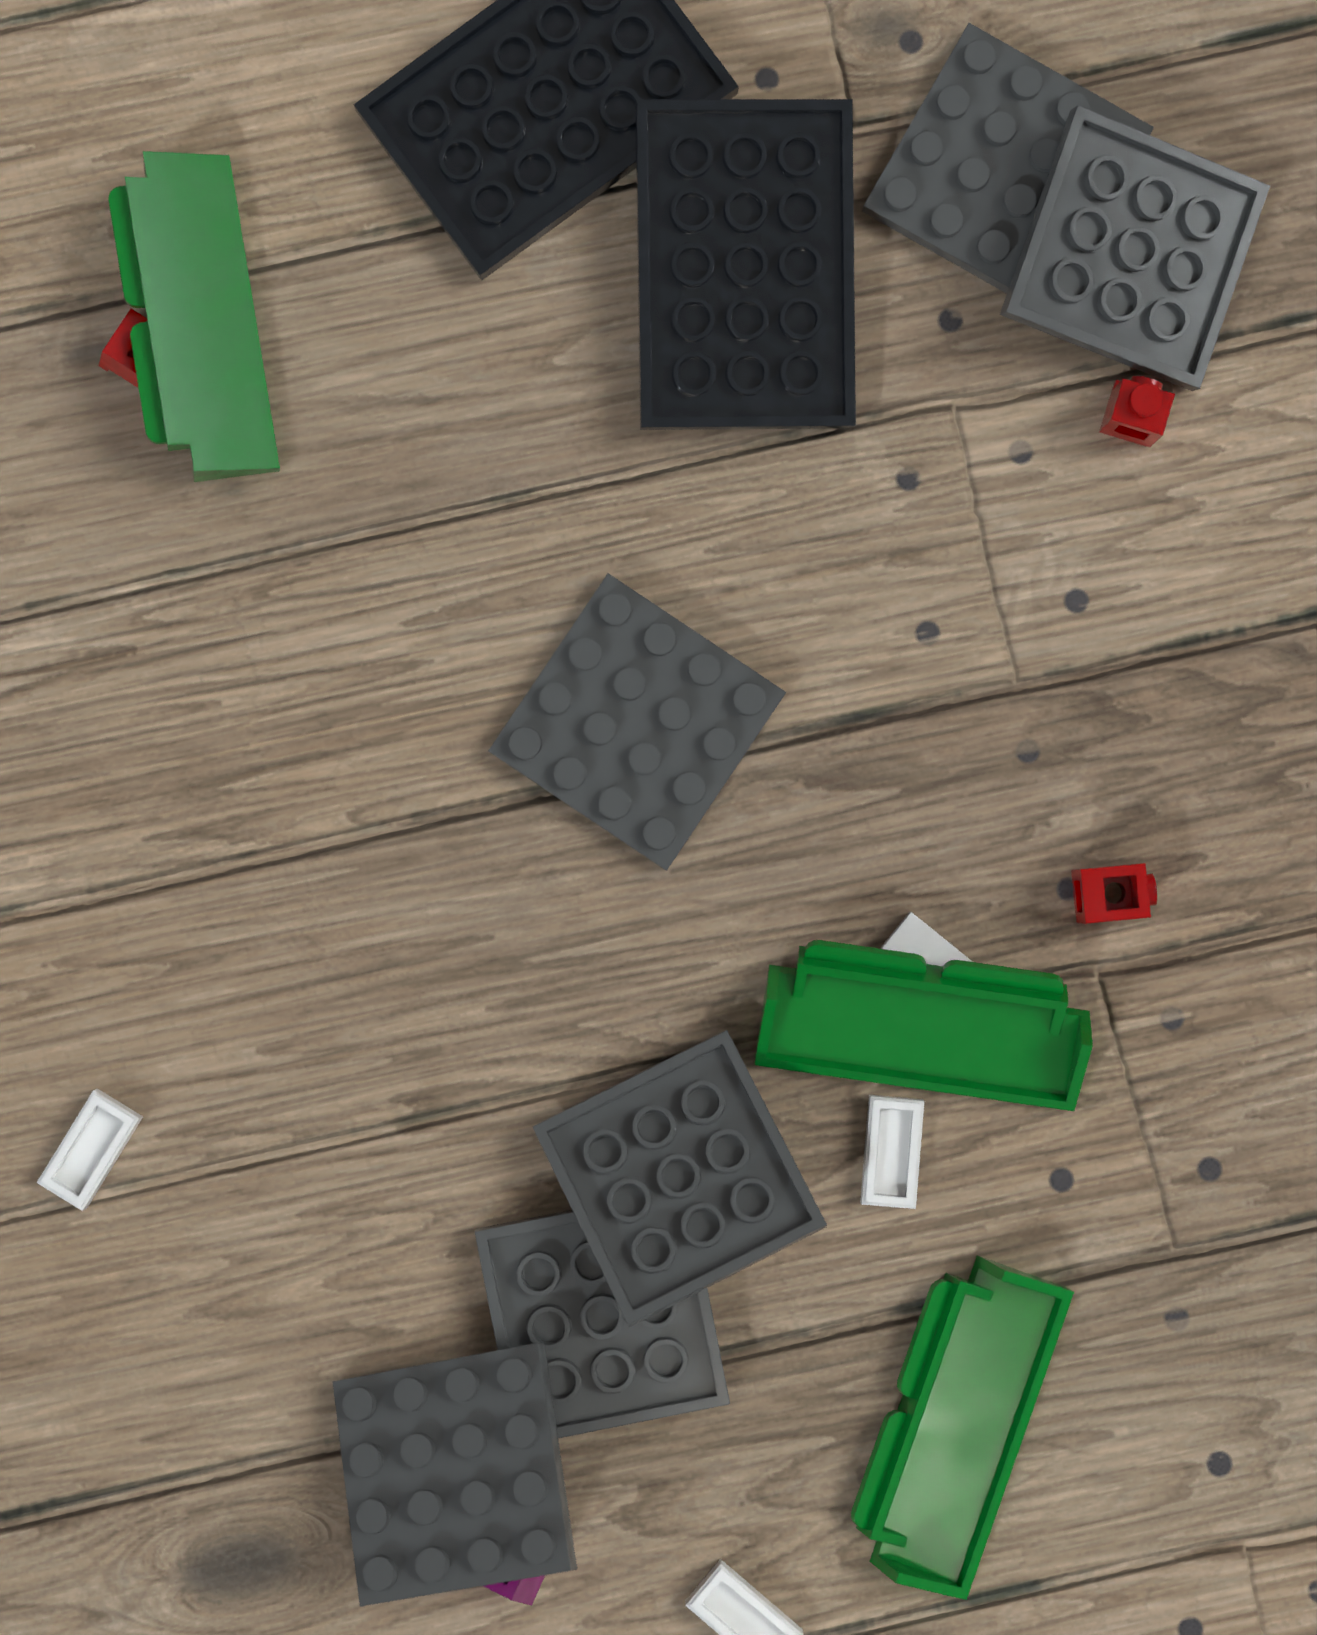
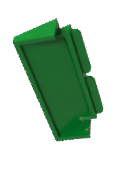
[108,151,280,482]
[754,940,1093,1111]
[851,1255,1074,1600]

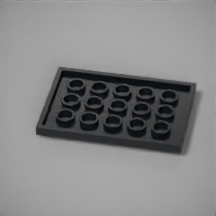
[354,0,739,281]
[635,99,856,430]

